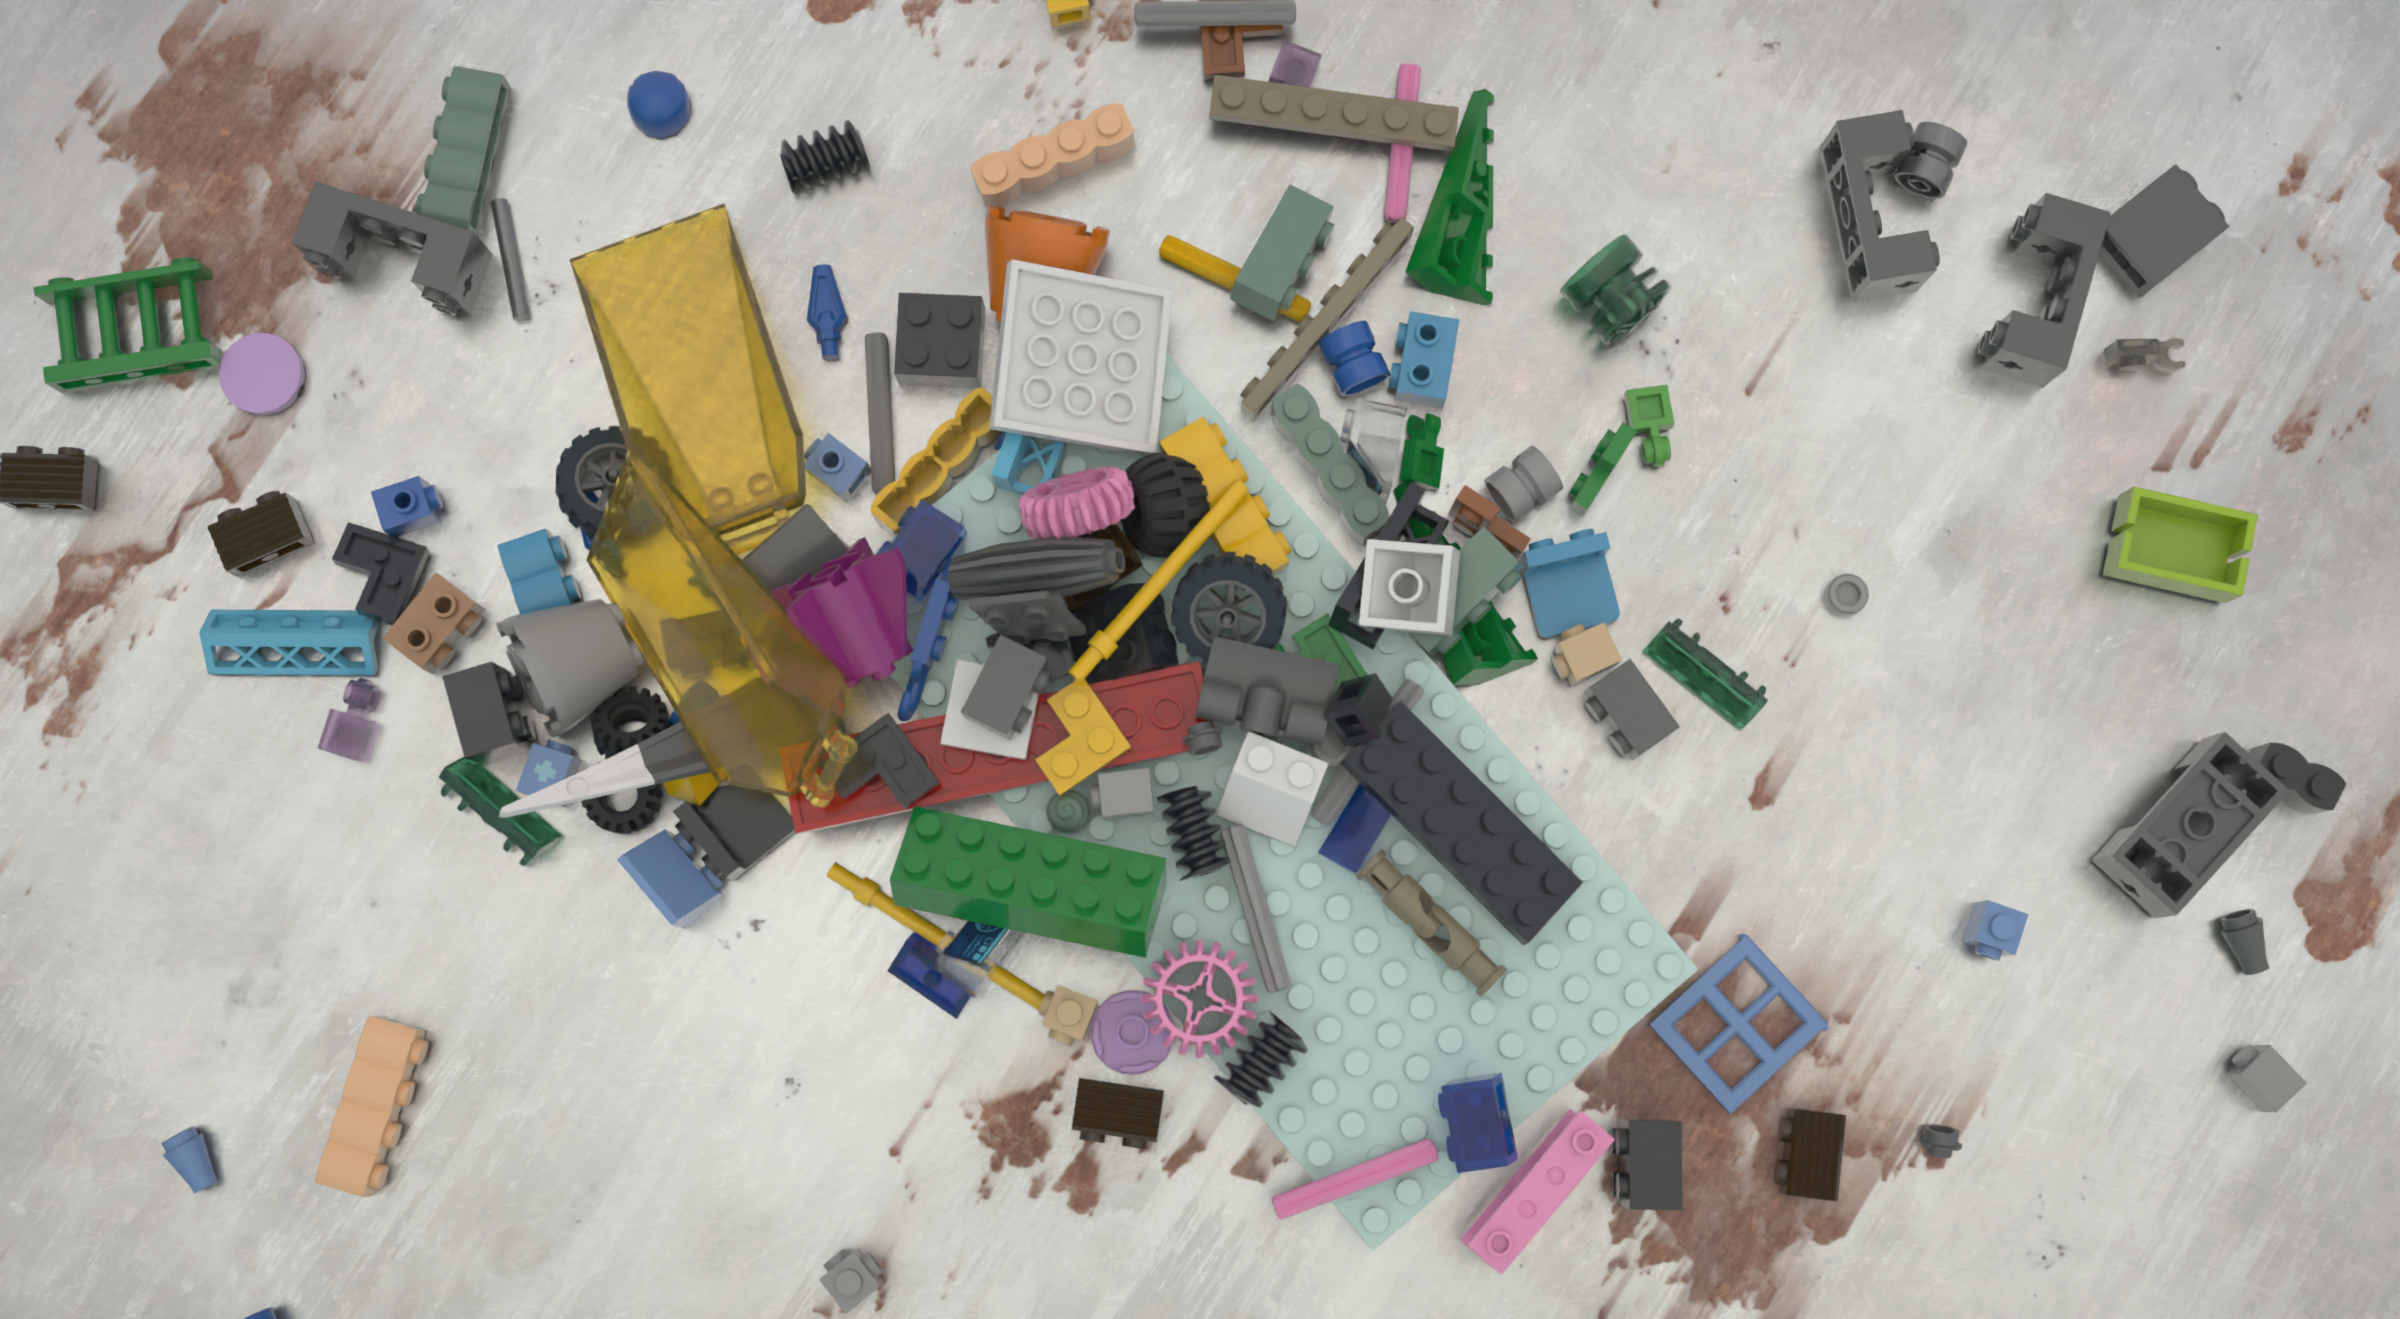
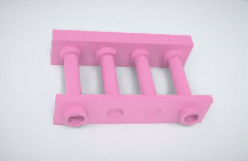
[1459,1109,1615,1275]

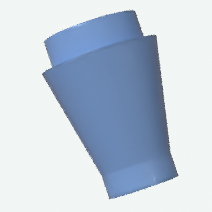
[161,1126,218,1193]

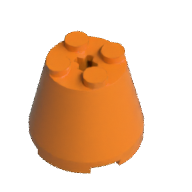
[984,206,1110,322]

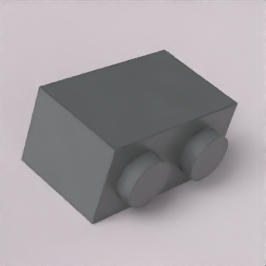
[961,635,1052,740]
[1584,659,1680,760]

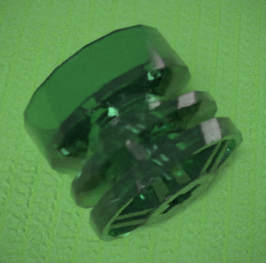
[1560,234,1672,345]

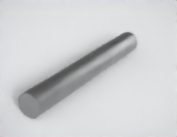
[491,198,530,321]

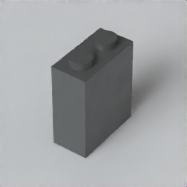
[2101,164,2230,297]

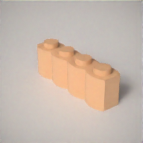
[970,103,1135,208]
[315,1016,428,1197]

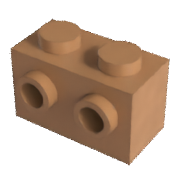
[383,572,485,674]

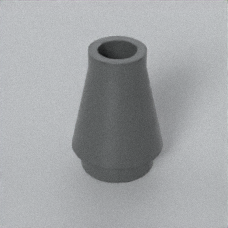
[2220,909,2269,975]

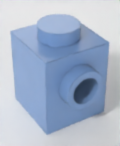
[802,433,871,503]
[1962,900,2029,961]

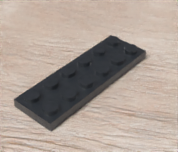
[1339,701,1583,945]

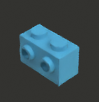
[1388,311,1459,409]

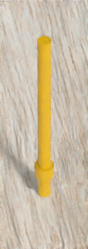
[1068,480,1249,683]
[827,862,1045,1010]

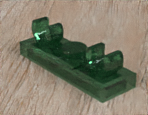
[1643,618,1768,729]
[439,757,562,866]

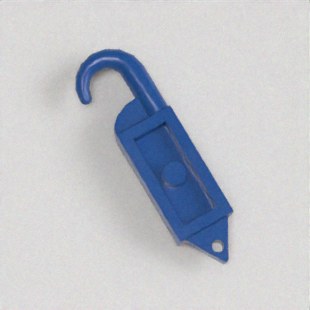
[897,557,959,722]

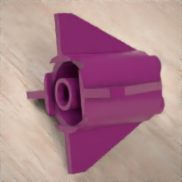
[756,537,913,691]

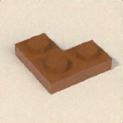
[1198,0,1283,80]
[1448,485,1531,559]

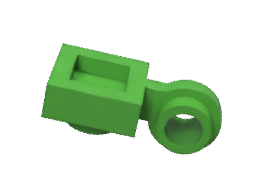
[1624,384,1675,467]

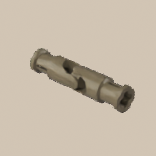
[1356,848,1507,997]

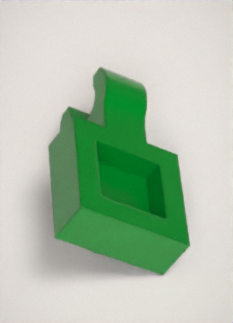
[1399,413,1444,490]

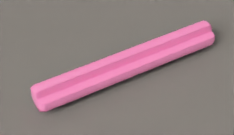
[1384,64,1421,223]
[1272,1139,1438,1219]

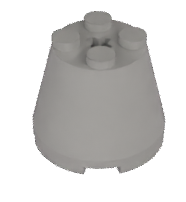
[497,599,644,738]

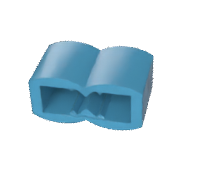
[497,528,581,614]

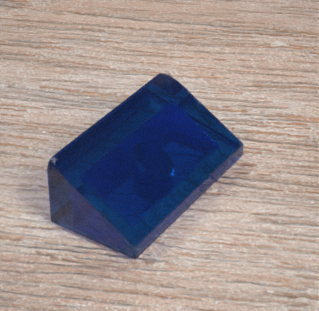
[1318,784,1391,875]
[888,932,985,1019]

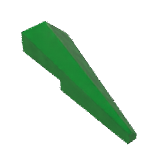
[1405,88,1494,305]
[1393,482,1538,686]

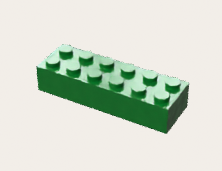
[889,806,1167,958]

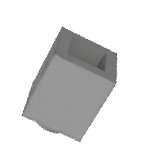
[1091,768,1154,820]
[2226,1044,2307,1113]

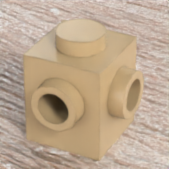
[1552,622,1622,686]
[1038,985,1099,1046]

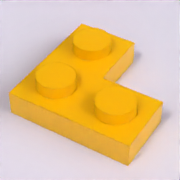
[1035,679,1131,797]

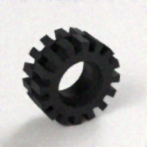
[590,686,670,759]
[581,761,663,834]

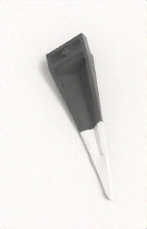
[499,658,845,818]

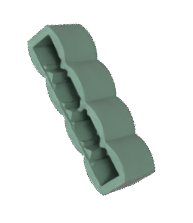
[415,66,509,235]
[1271,384,1390,546]

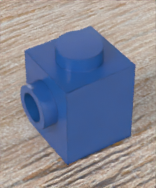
[371,476,443,537]

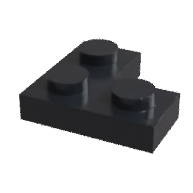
[332,522,430,625]
[818,713,940,809]

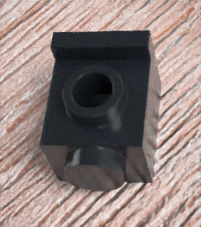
[1323,673,1393,747]

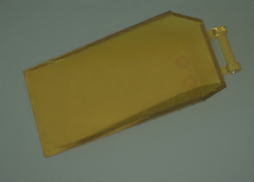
[569,203,806,567]
[586,447,858,808]

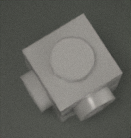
[819,1248,885,1314]

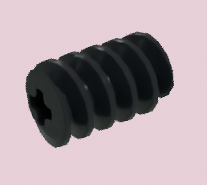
[780,120,871,193]
[1157,786,1231,881]
[1213,1010,1308,1108]

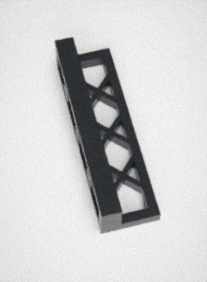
[1328,482,1449,650]

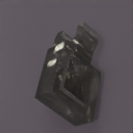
[2105,338,2185,372]

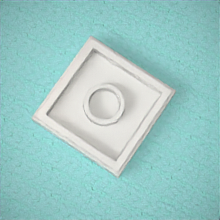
[940,659,1039,761]

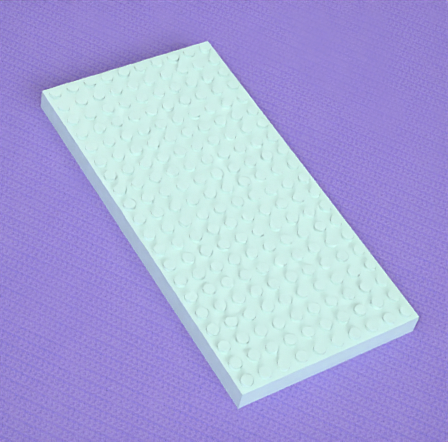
[873,353,1698,1251]

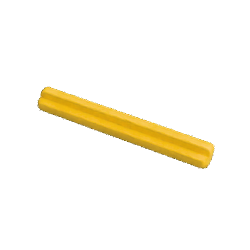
[1159,235,1311,322]

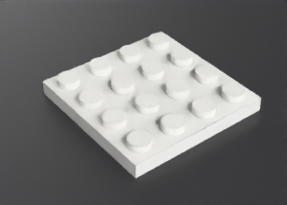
[989,259,1173,456]

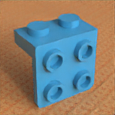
[1519,529,1620,638]

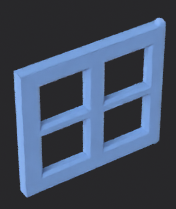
[1648,934,1829,1114]

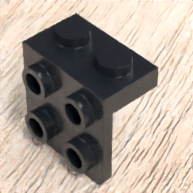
[1068,583,1179,684]
[673,765,795,881]

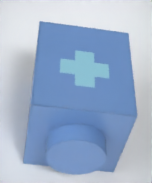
[516,739,581,807]

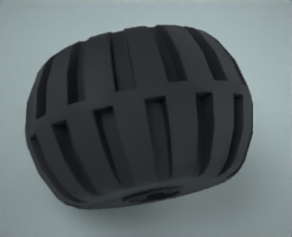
[1120,452,1210,558]

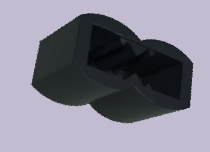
[2250,742,2346,814]

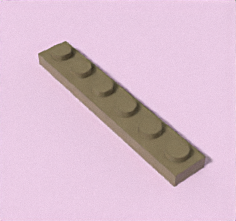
[1209,75,1459,152]
[1240,217,1414,422]

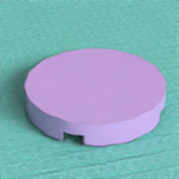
[218,332,305,416]
[1090,990,1174,1075]

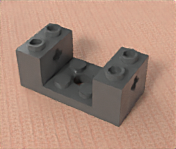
[1820,110,1940,302]
[292,182,493,316]
[1978,193,2111,387]
[2092,732,2290,918]

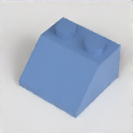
[617,829,725,929]

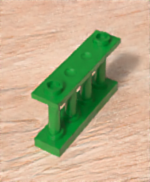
[33,258,223,393]

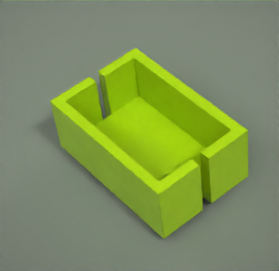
[2103,486,2258,603]

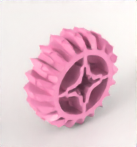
[1019,466,1135,540]
[1141,940,1258,1058]

